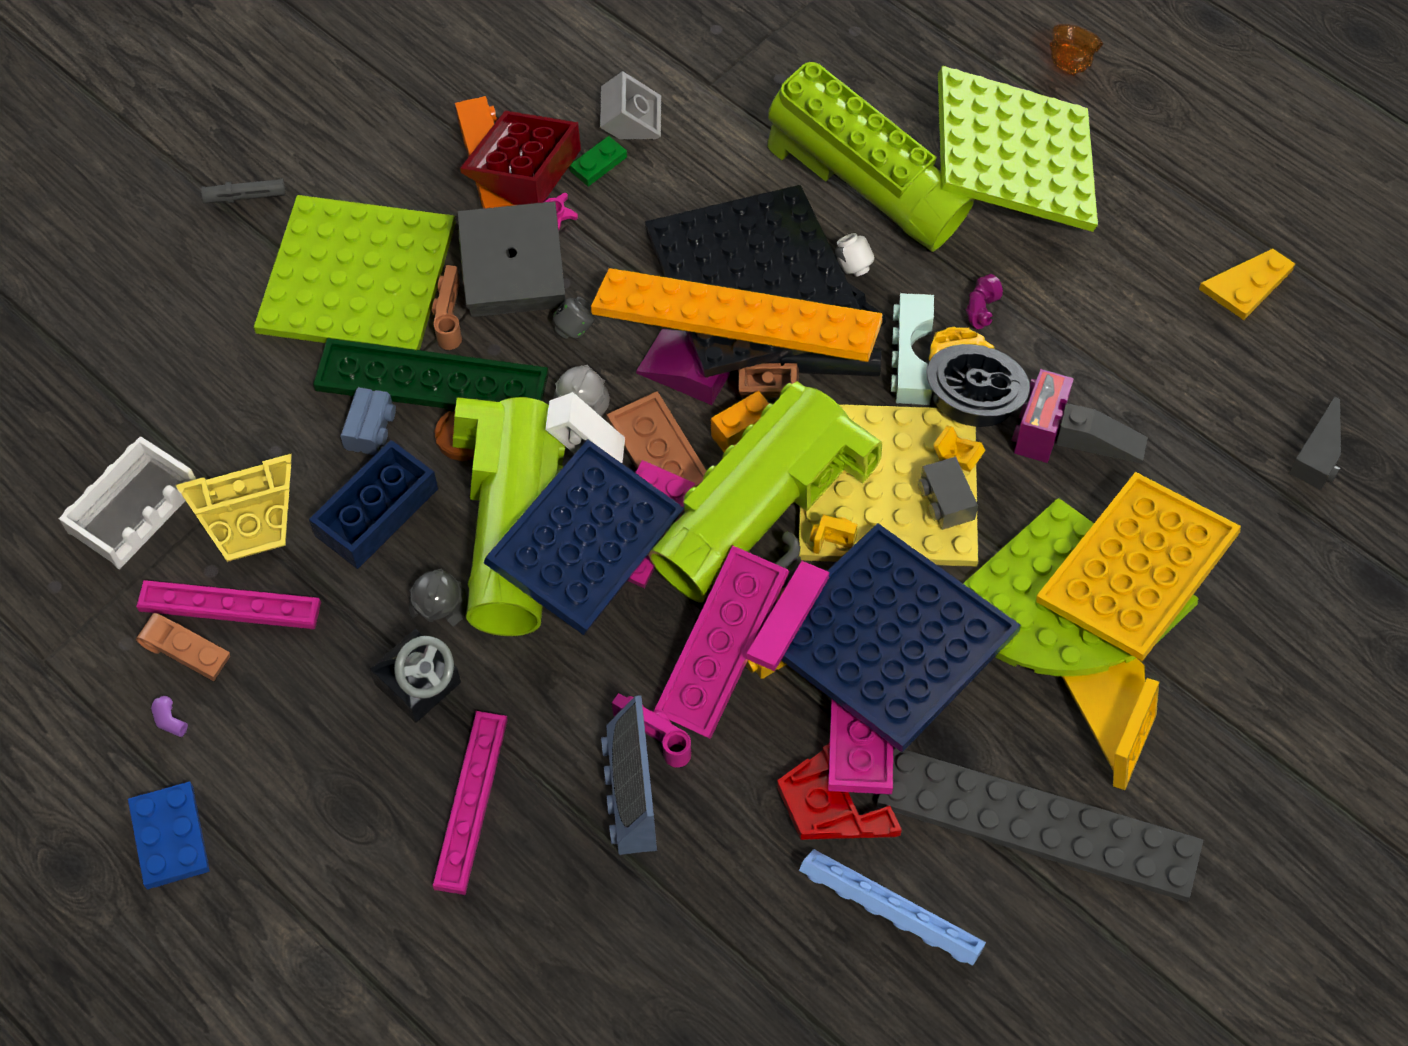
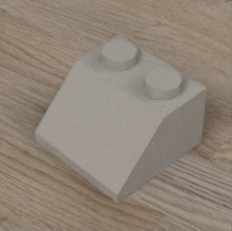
[600,71,661,139]

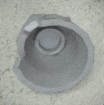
[553,364,610,416]

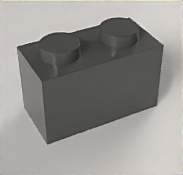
[918,456,978,530]

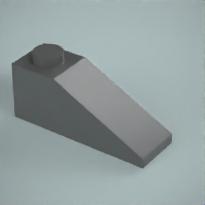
[1289,397,1341,490]
[1056,403,1148,464]

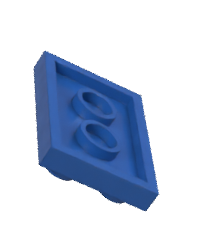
[128,782,210,889]

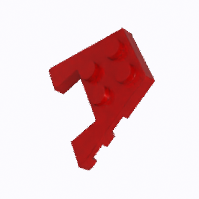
[777,742,902,840]

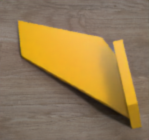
[1062,658,1159,790]

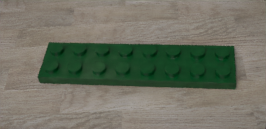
[313,338,549,410]

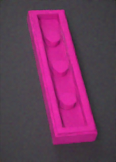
[746,561,829,671]

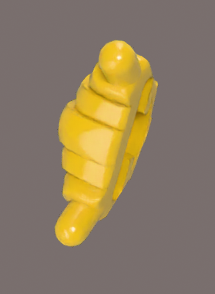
[929,327,995,361]

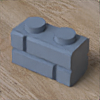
[340,387,396,455]

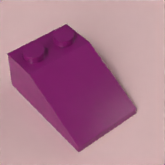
[636,329,732,405]

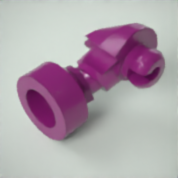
[965,274,1003,329]

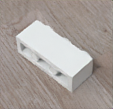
[545,392,625,463]

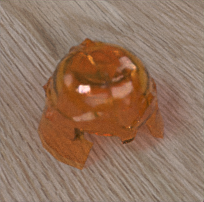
[1049,24,1103,76]

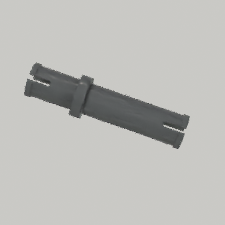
[201,178,285,204]

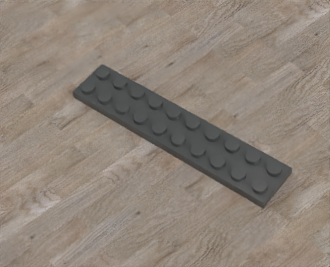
[877,748,1203,902]

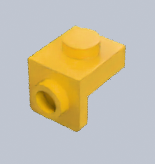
[933,425,985,472]
[810,514,858,554]

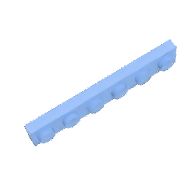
[799,849,986,966]

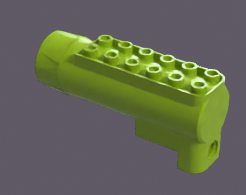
[768,62,975,252]
[649,381,882,602]
[453,397,565,636]

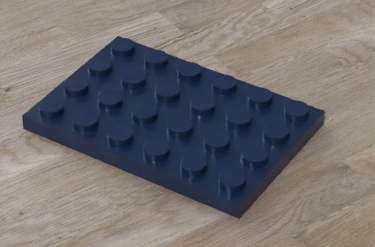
[484,439,684,635]

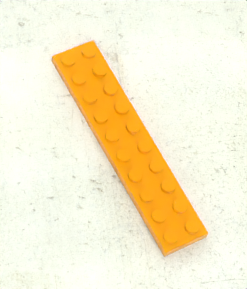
[591,268,882,362]

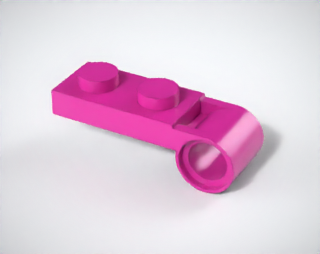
[612,693,691,768]

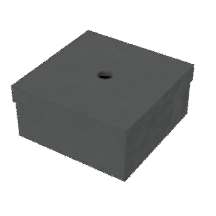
[458,201,566,317]

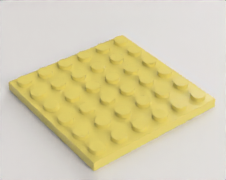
[799,405,978,567]

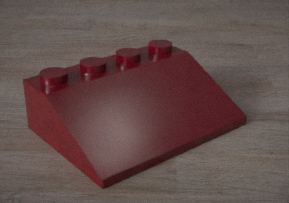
[460,111,581,205]

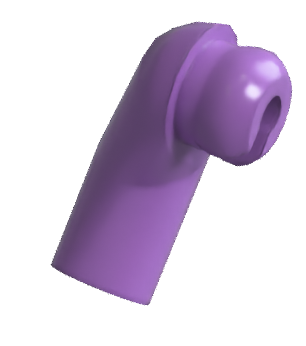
[151,696,188,737]

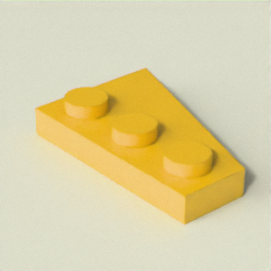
[1199,249,1295,320]

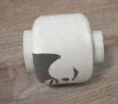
[834,233,875,276]

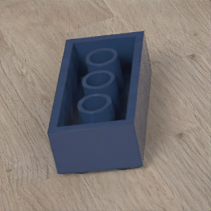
[309,440,438,569]

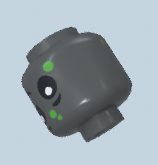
[553,297,595,339]

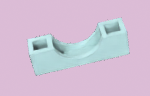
[891,293,934,405]

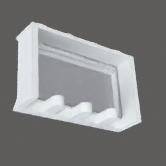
[59,436,196,570]

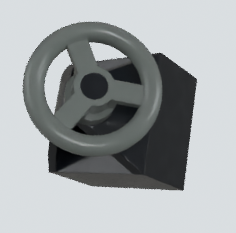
[370,629,461,723]

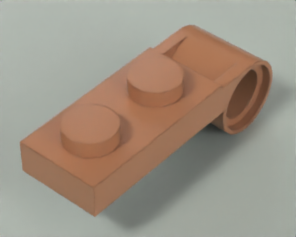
[432,265,462,350]
[136,613,230,681]

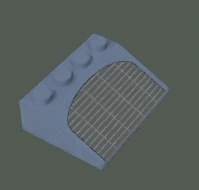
[601,696,657,855]

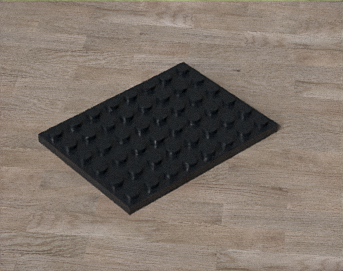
[645,185,861,378]

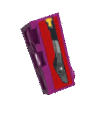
[1012,369,1074,463]

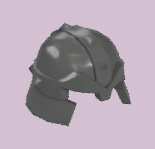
[408,568,468,627]

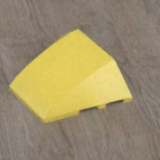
[175,454,292,562]

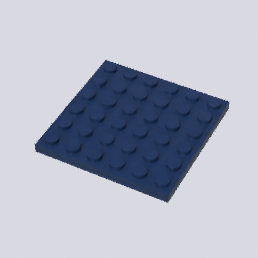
[781,523,1021,752]

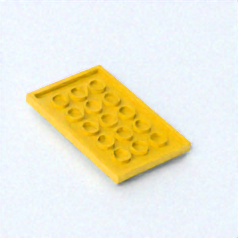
[1036,472,1241,661]

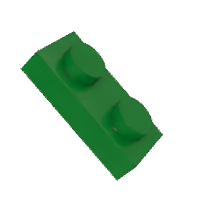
[570,136,627,187]

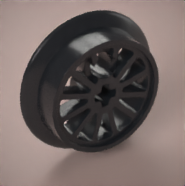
[927,344,1030,427]

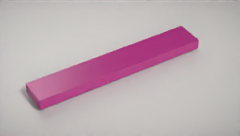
[136,580,321,629]
[433,711,508,895]

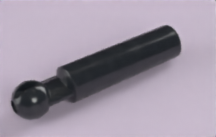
[767,348,881,377]

